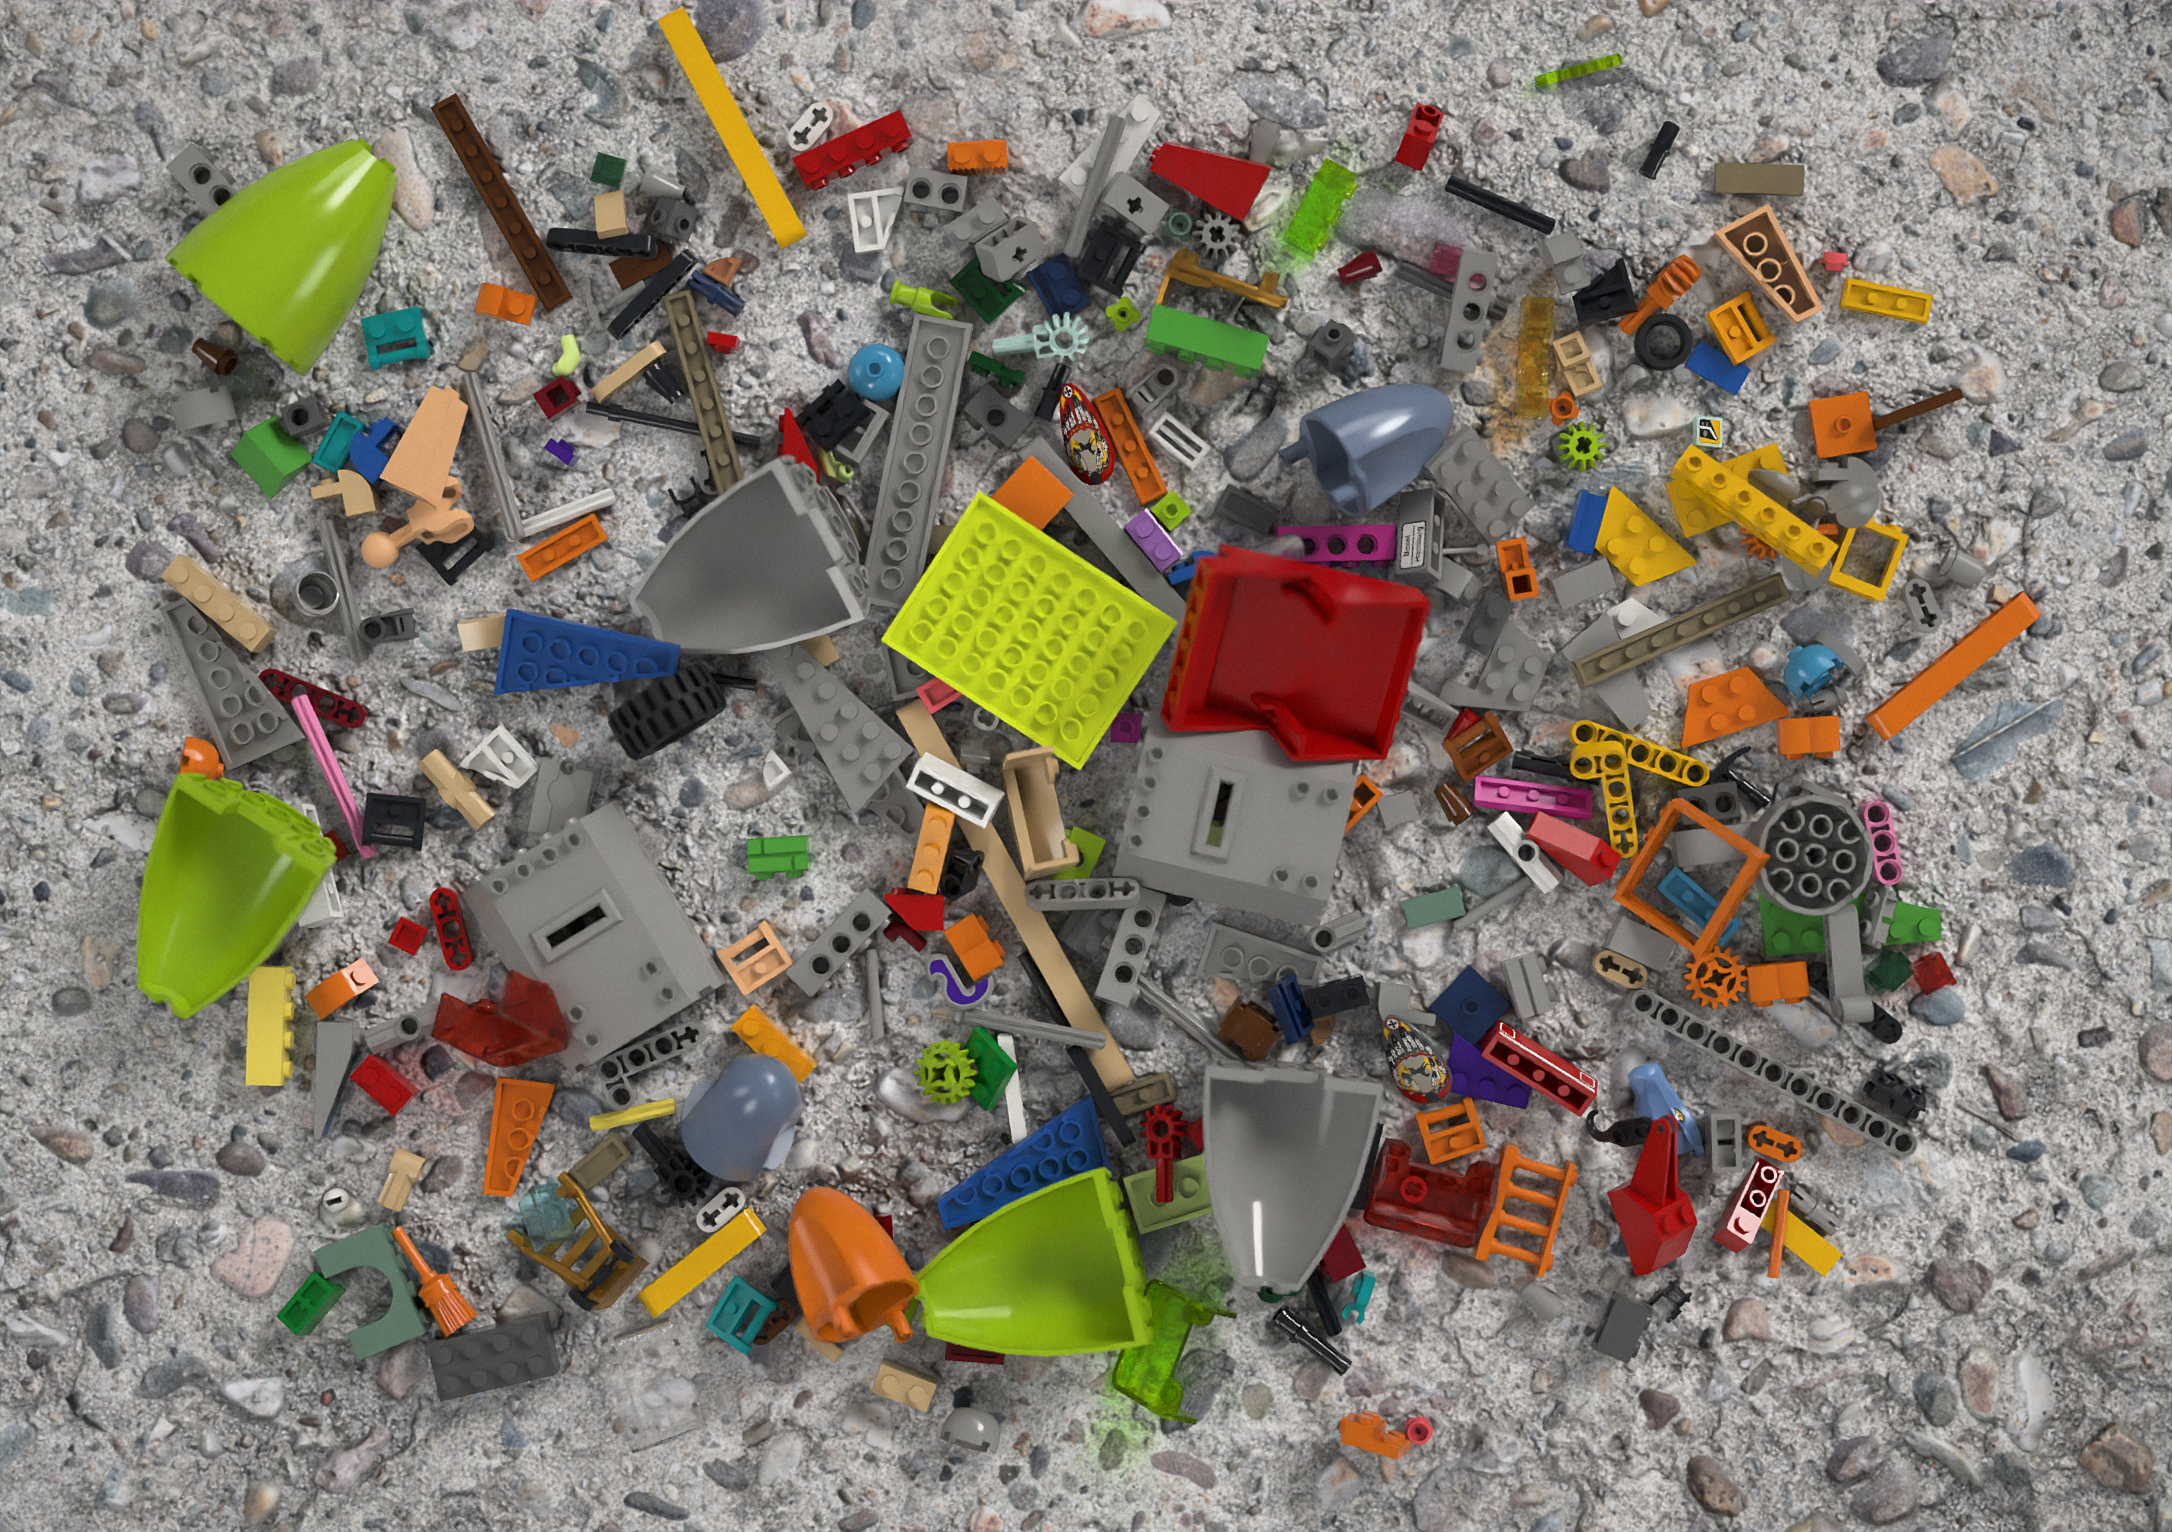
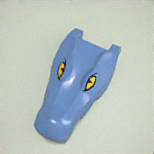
[1628,1062,1704,1158]

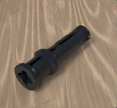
[1269,1304,1352,1376]

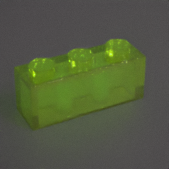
[1282,158,1358,257]

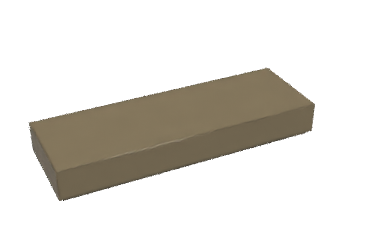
[1713,163,1804,196]
[1092,1071,1177,1124]

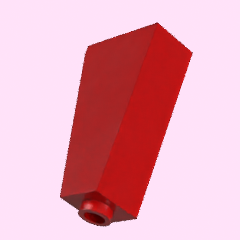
[1149,141,1273,222]

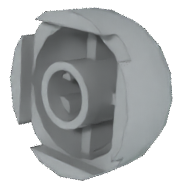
[940,1402,1001,1454]

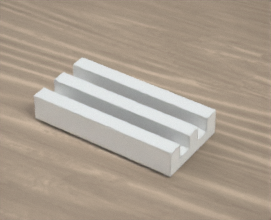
[1147,411,1211,471]

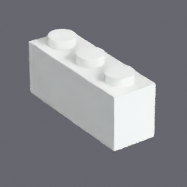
[906,752,1005,828]

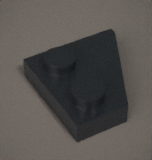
[1572,257,1638,327]

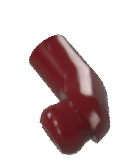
[883,921,927,952]

